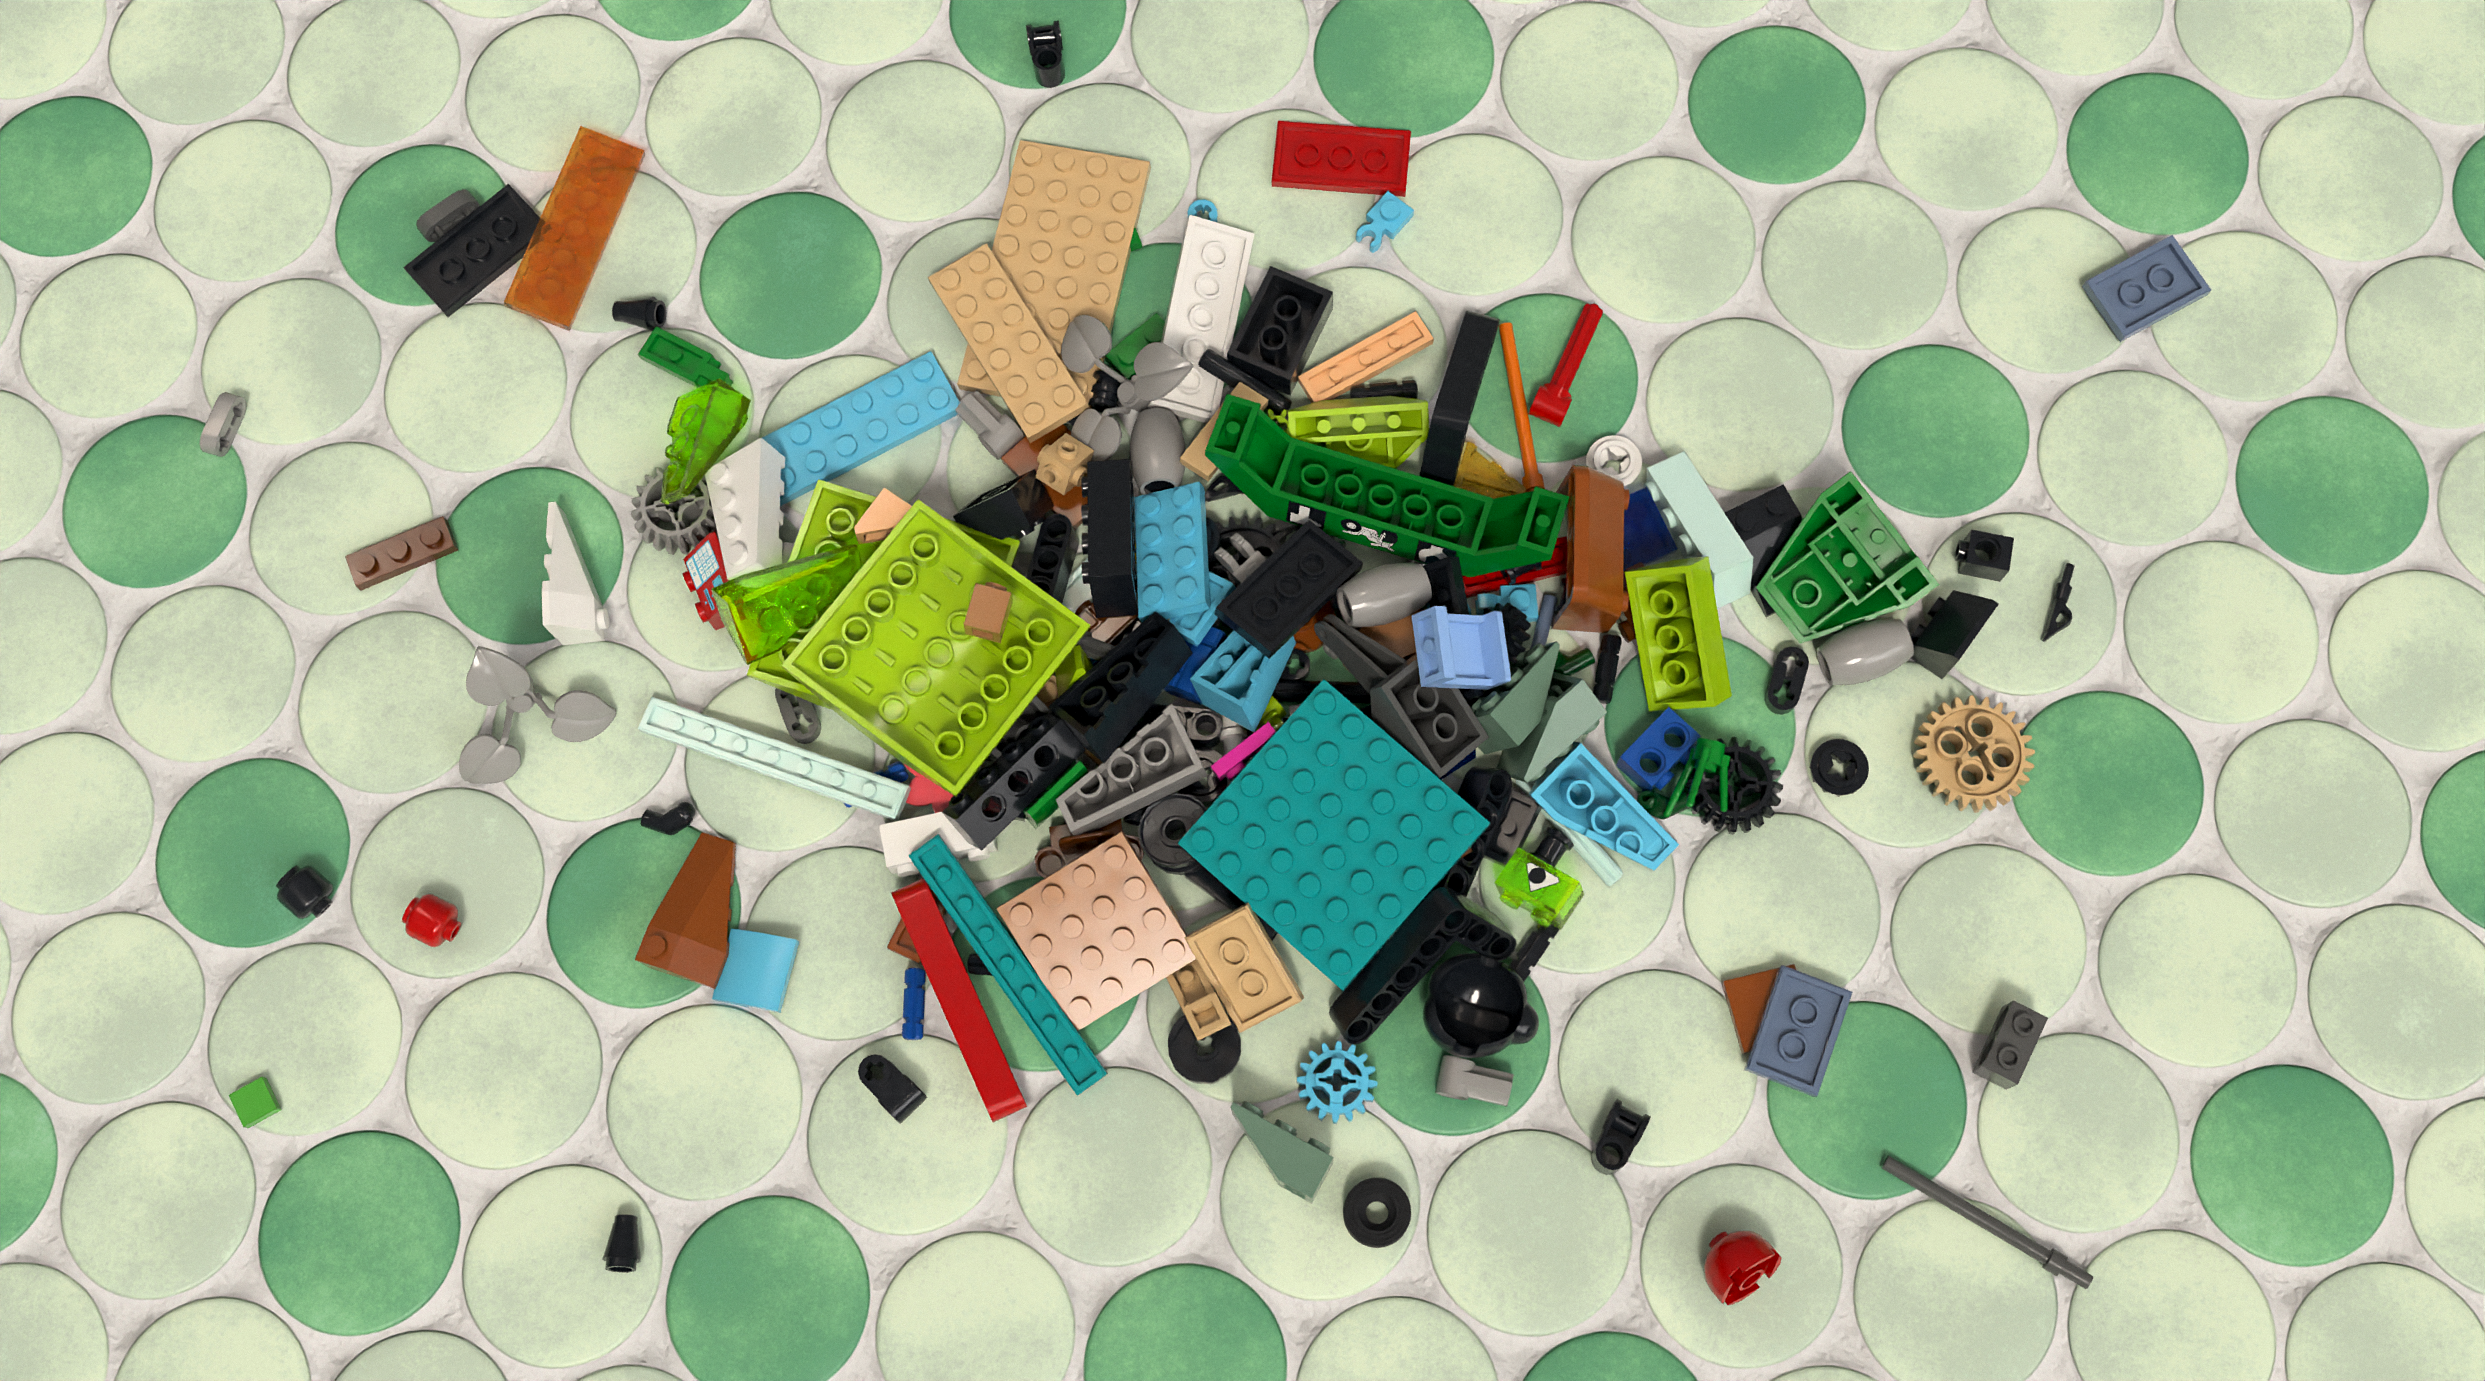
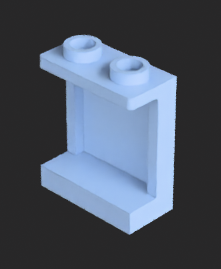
[1412,606,1511,690]

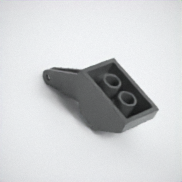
[1314,614,1489,778]

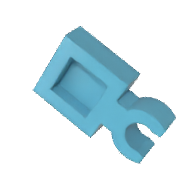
[1356,191,1414,253]

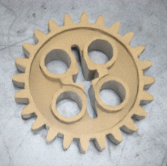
[1913,695,2035,813]

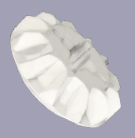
[1586,435,1642,488]

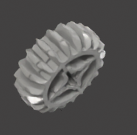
[631,462,717,555]

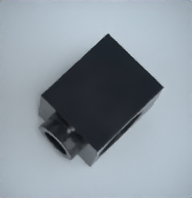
[1955,530,2014,582]

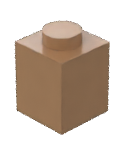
[964,582,1013,643]

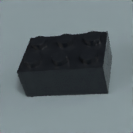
[1227,266,1333,396]

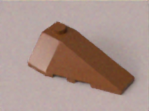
[635,832,736,989]

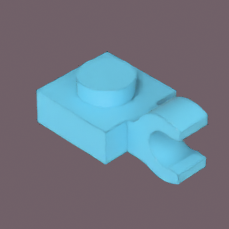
[1475,584,1539,622]

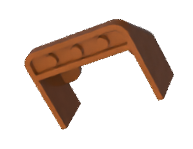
[1551,465,1630,633]

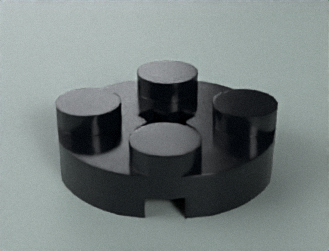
[1168,1015,1241,1084]

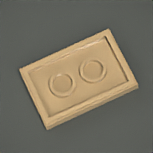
[1184,903,1304,1033]

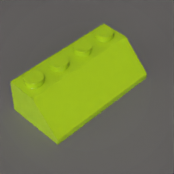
[1625,556,1732,711]

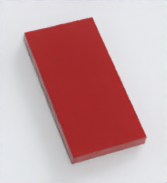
[1272,121,1411,197]

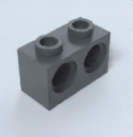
[1972,1000,2048,1090]

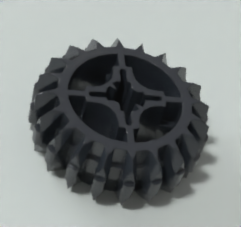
[1685,737,1783,834]

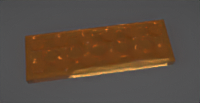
[504,126,645,331]

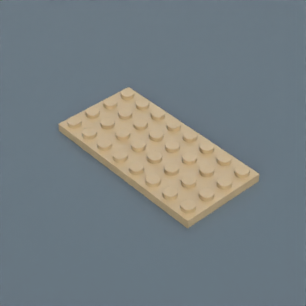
[957,140,1151,409]

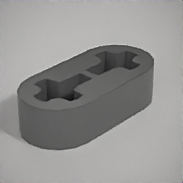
[416,189,480,242]
[775,688,821,744]

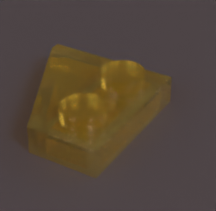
[1454,442,1526,498]

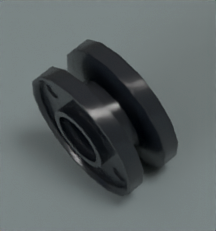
[1138,793,1207,875]

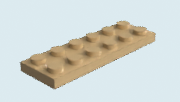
[928,243,1090,443]

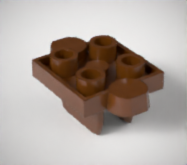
[1035,819,1144,878]

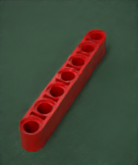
[891,878,1027,1123]

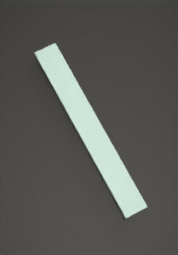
[638,697,911,821]

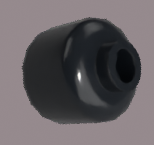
[276,865,333,919]

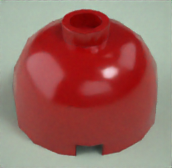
[1703,1231,1782,1305]

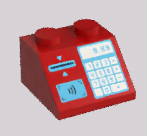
[682,531,754,630]

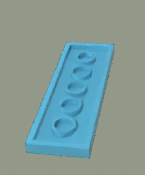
[762,351,960,506]

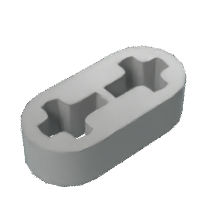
[200,392,246,457]

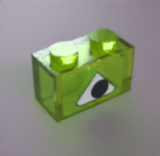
[1494,847,1585,930]

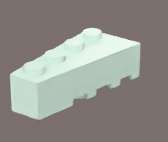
[1644,451,1753,609]

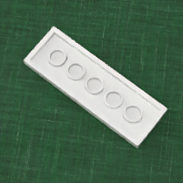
[1147,215,1254,423]

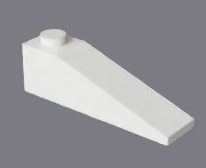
[542,502,609,645]

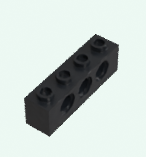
[942,713,1086,851]

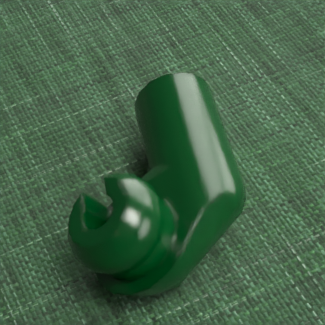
[1553,647,1595,676]
[1637,790,1693,820]

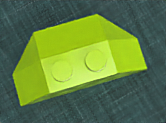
[1288,396,1429,469]

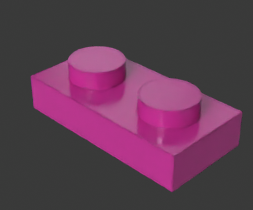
[1210,722,1276,781]

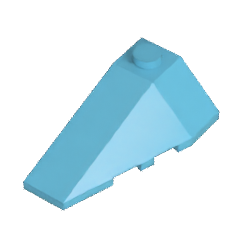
[1529,742,1679,870]

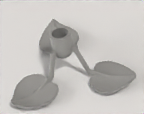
[1061,315,1194,461]
[459,646,616,784]

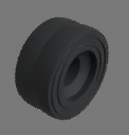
[1343,1178,1411,1248]

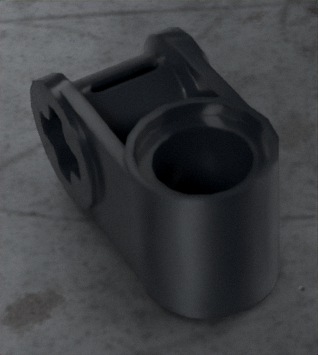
[1026,20,1065,88]
[858,1054,928,1124]
[1591,1099,1651,1175]

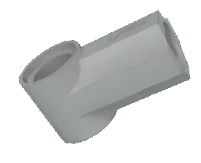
[955,391,1024,460]
[1435,1055,1514,1107]

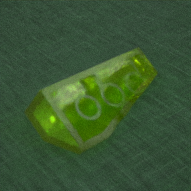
[661,378,751,505]
[711,544,863,665]

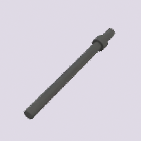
[1881,1155,2093,1289]

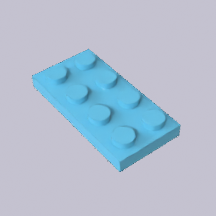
[1134,481,1210,623]

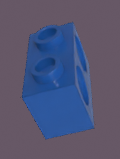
[1616,707,1701,791]

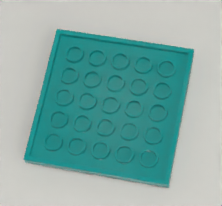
[1178,679,1490,991]

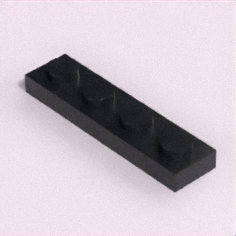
[1423,556,1484,702]

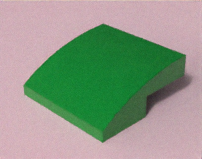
[1023,760,1088,829]

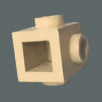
[1036,433,1094,495]

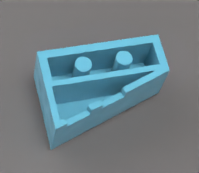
[1190,631,1296,732]

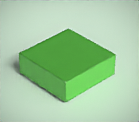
[229,1077,282,1128]

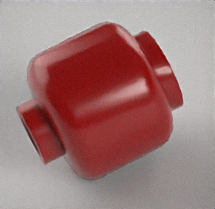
[402,894,461,947]

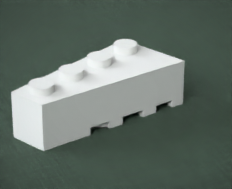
[704,438,785,597]

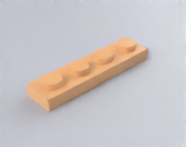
[1298,311,1434,403]

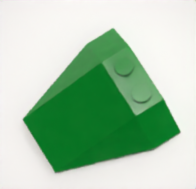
[1756,471,1940,644]

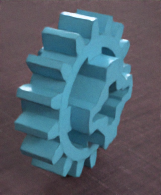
[1297,1041,1377,1124]

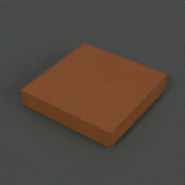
[1722,964,1796,1054]

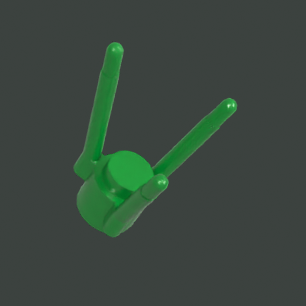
[1663,738,1731,818]

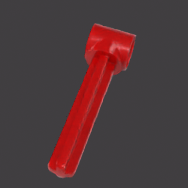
[1528,303,1603,427]

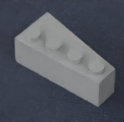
[1056,704,1208,835]

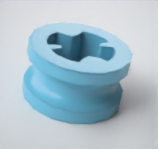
[1187,199,1218,222]

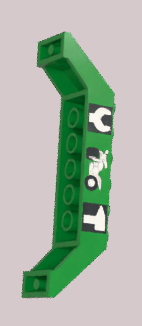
[1205,394,1569,578]

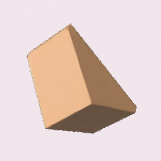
[854,488,912,544]

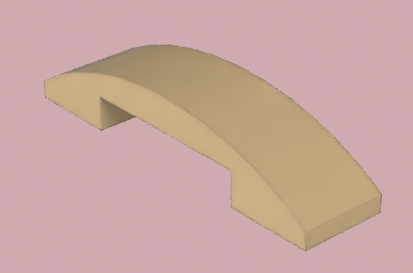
[1166,905,1231,1041]

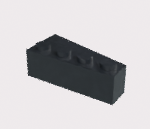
[1081,459,1138,618]
[1048,612,1193,764]

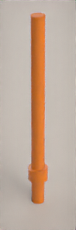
[1499,322,1545,493]

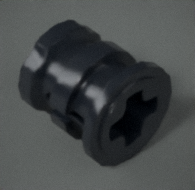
[1088,371,1125,413]

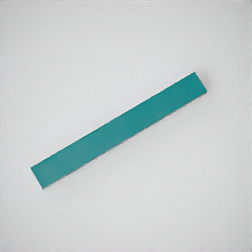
[908,834,1108,1096]

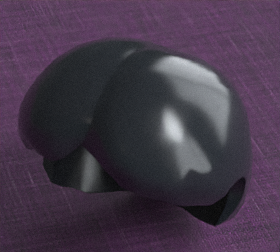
[1423,953,1539,1058]

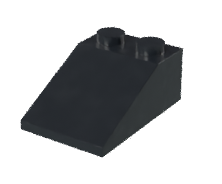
[1725,484,1803,617]

